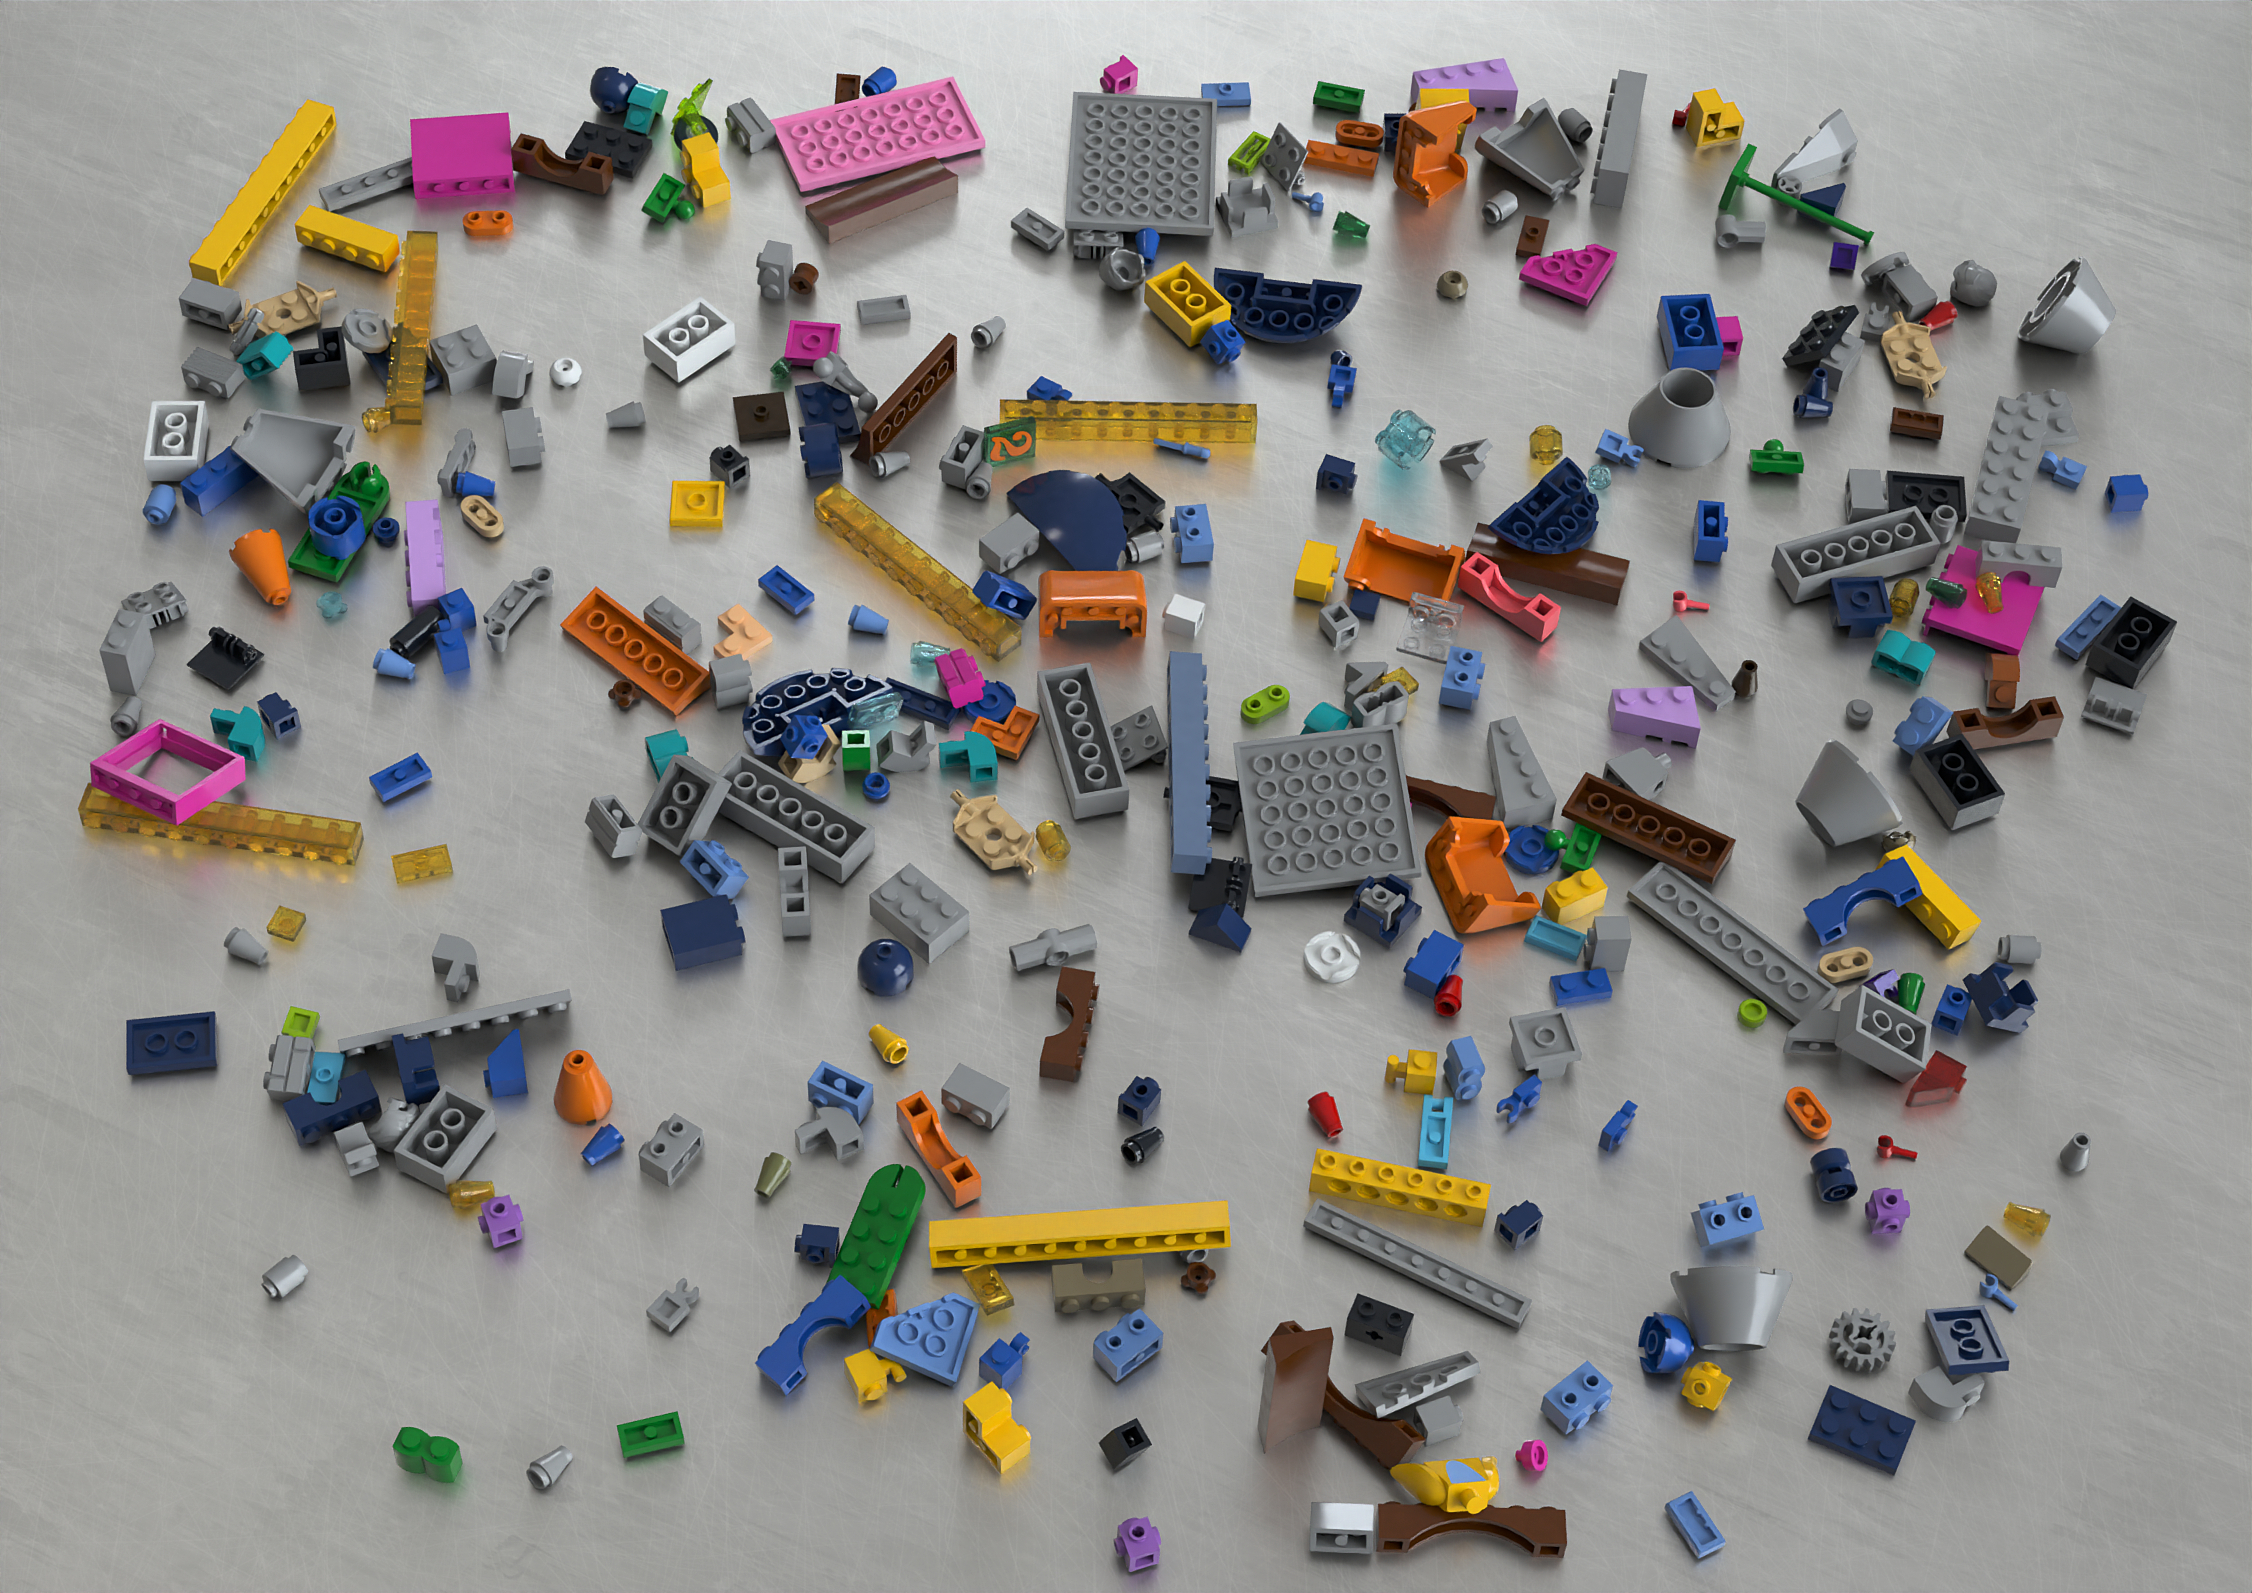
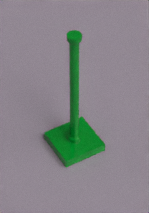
[1718,143,1874,246]

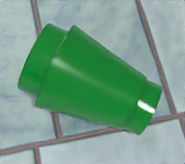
[1897,973,1925,1015]

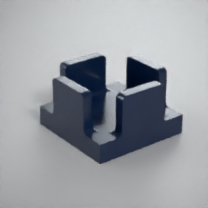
[1828,576,1893,639]
[1343,873,1422,949]
[1962,962,2038,1033]
[392,1033,440,1112]

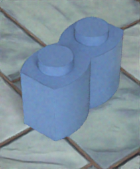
[1443,1036,1485,1100]

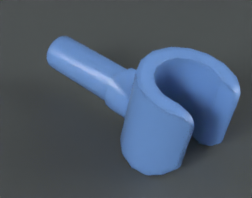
[1292,192,1324,212]
[1979,1274,2018,1311]

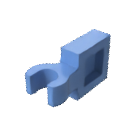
[2038,451,2087,490]

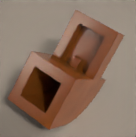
[1984,653,2020,709]

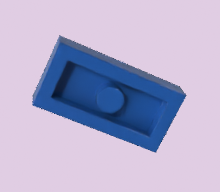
[758,565,815,615]
[369,752,432,802]
[1549,968,1613,1006]

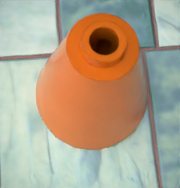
[229,529,291,605]
[554,1050,613,1125]

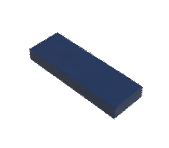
[882,677,961,730]

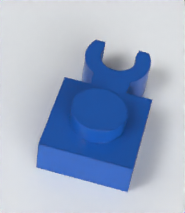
[1598,1100,1638,1151]

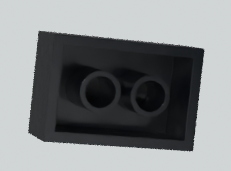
[2085,596,2177,689]
[1909,734,2005,830]

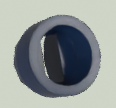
[1330,350,1352,367]

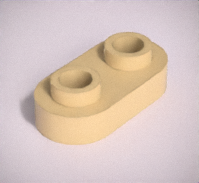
[460,495,504,537]
[1817,947,1873,983]

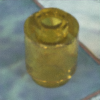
[1889,578,1920,617]
[1035,820,1071,861]

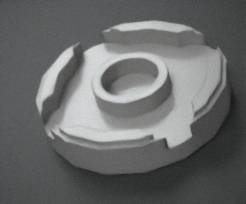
[1861,252,1909,285]
[342,308,393,353]

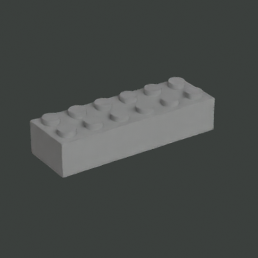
[1590,69,1648,209]
[1964,396,2050,543]
[1771,506,1940,603]
[1037,662,1129,819]
[717,750,875,884]

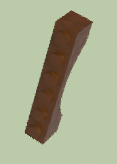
[1406,775,1497,820]
[1261,1320,1426,1470]
[1376,1501,1567,1558]

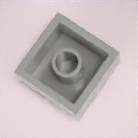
[429,324,497,396]

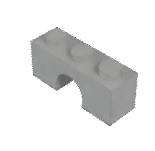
[1975,540,2062,588]
[778,846,811,937]

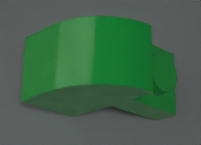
[842,730,871,771]

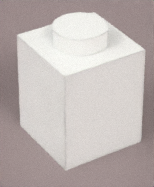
[1162,594,1205,639]

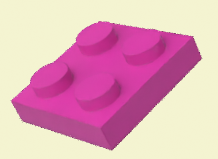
[784,320,841,366]

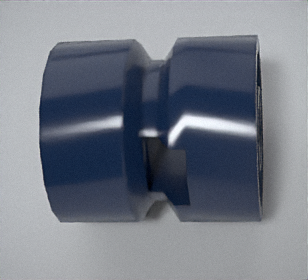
[1810,1148,1858,1203]

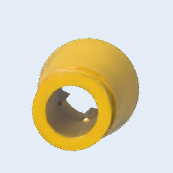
[869,1024,909,1064]

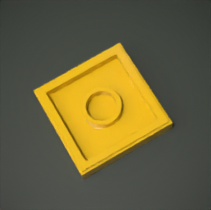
[669,481,725,527]

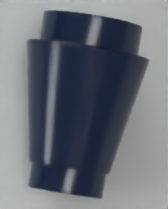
[1803,367,1828,400]
[1793,393,1833,418]

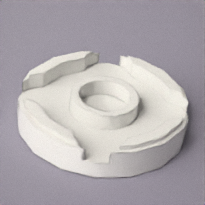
[1304,931,1360,983]

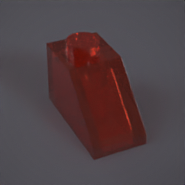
[1905,1050,1967,1108]

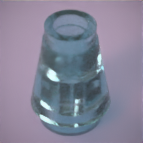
[910,640,950,667]

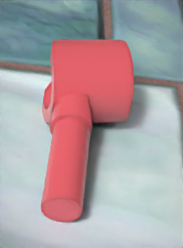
[1673,590,1709,612]

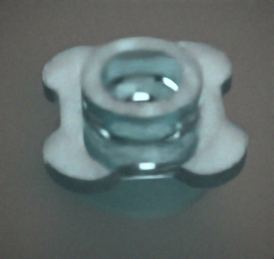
[316,592,348,619]

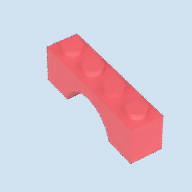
[1457,552,1561,642]

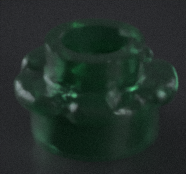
[770,356,793,380]

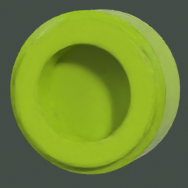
[1737,999,1767,1028]

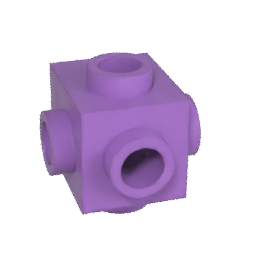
[1865,1188,1910,1234]
[478,1195,524,1248]
[1113,1516,1161,1572]

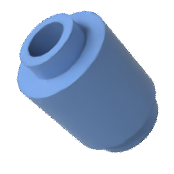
[143,484,177,524]

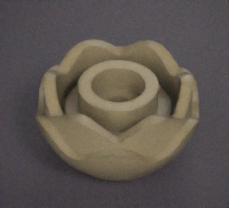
[1437,270,1468,299]
[1881,831,1916,852]

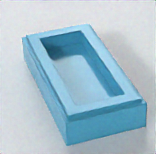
[1524,915,1587,961]

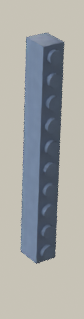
[1167,651,1212,875]

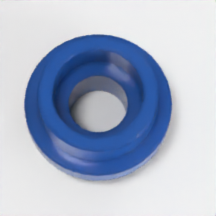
[373,517,400,542]
[862,772,890,799]

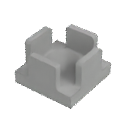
[1216,176,1278,238]
[1509,1007,1582,1080]

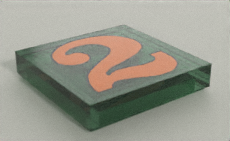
[984,416,1036,467]

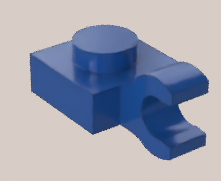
[1327,364,1357,408]
[1027,376,1073,411]
[1496,1075,1542,1124]

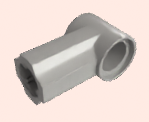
[1715,215,1766,248]

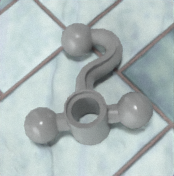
[813,351,878,413]

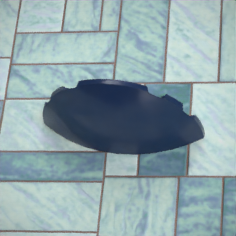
[1214,268,1362,343]
[1488,457,1599,554]
[1006,470,1127,571]
[742,668,893,756]

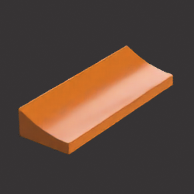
[560,587,710,716]

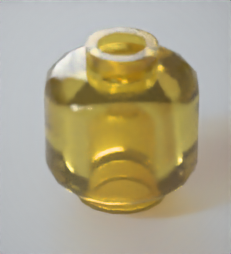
[1529,425,1563,465]

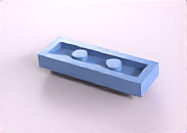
[2055,594,2121,660]

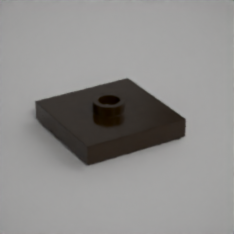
[733,392,791,441]

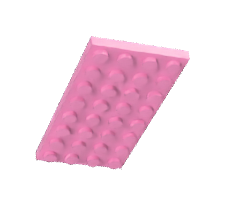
[770,77,985,192]

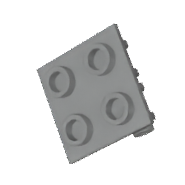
[1260,122,1309,191]
[1073,229,1123,259]
[121,582,188,629]
[2081,677,2147,734]
[1110,705,1168,771]

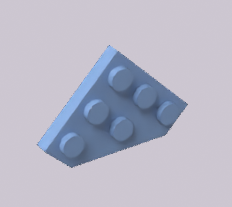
[870,1292,981,1387]

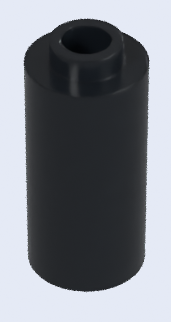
[389,605,445,659]

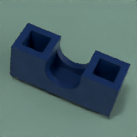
[282,1070,382,1146]

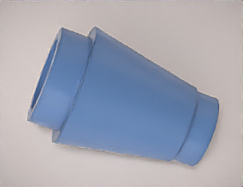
[848,605,889,635]
[373,648,416,679]

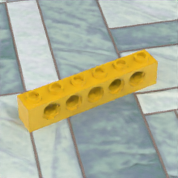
[1309,1148,1491,1228]

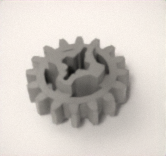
[1829,1308,1896,1372]

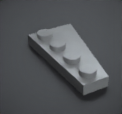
[1639,615,1736,712]
[1355,1351,1480,1419]

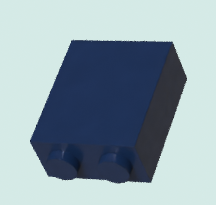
[660,894,746,971]

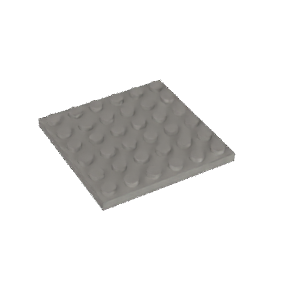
[1233,723,1422,897]

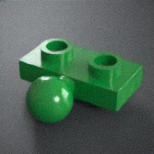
[641,173,695,223]
[1749,439,1804,475]
[1544,823,1602,873]

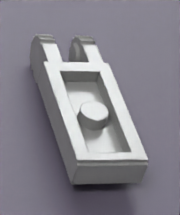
[437,428,476,497]

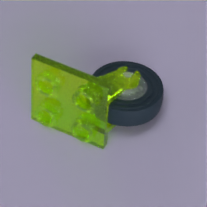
[670,78,718,151]

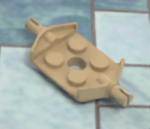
[228,281,337,338]
[1880,311,1947,399]
[950,789,1037,875]

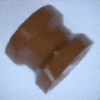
[789,263,819,295]

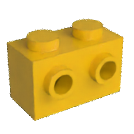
[1293,540,1341,602]
[1542,867,1608,925]

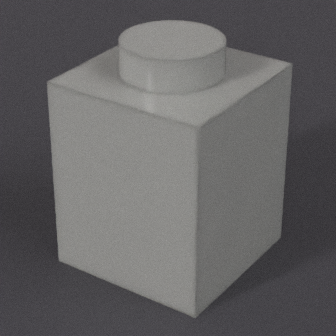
[1413,1395,1463,1447]

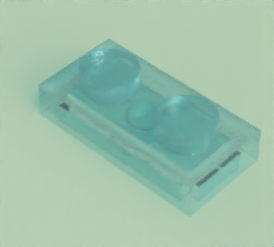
[847,692,904,730]

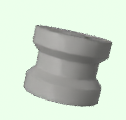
[1776,176,1802,207]

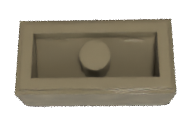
[1964,1225,2033,1290]

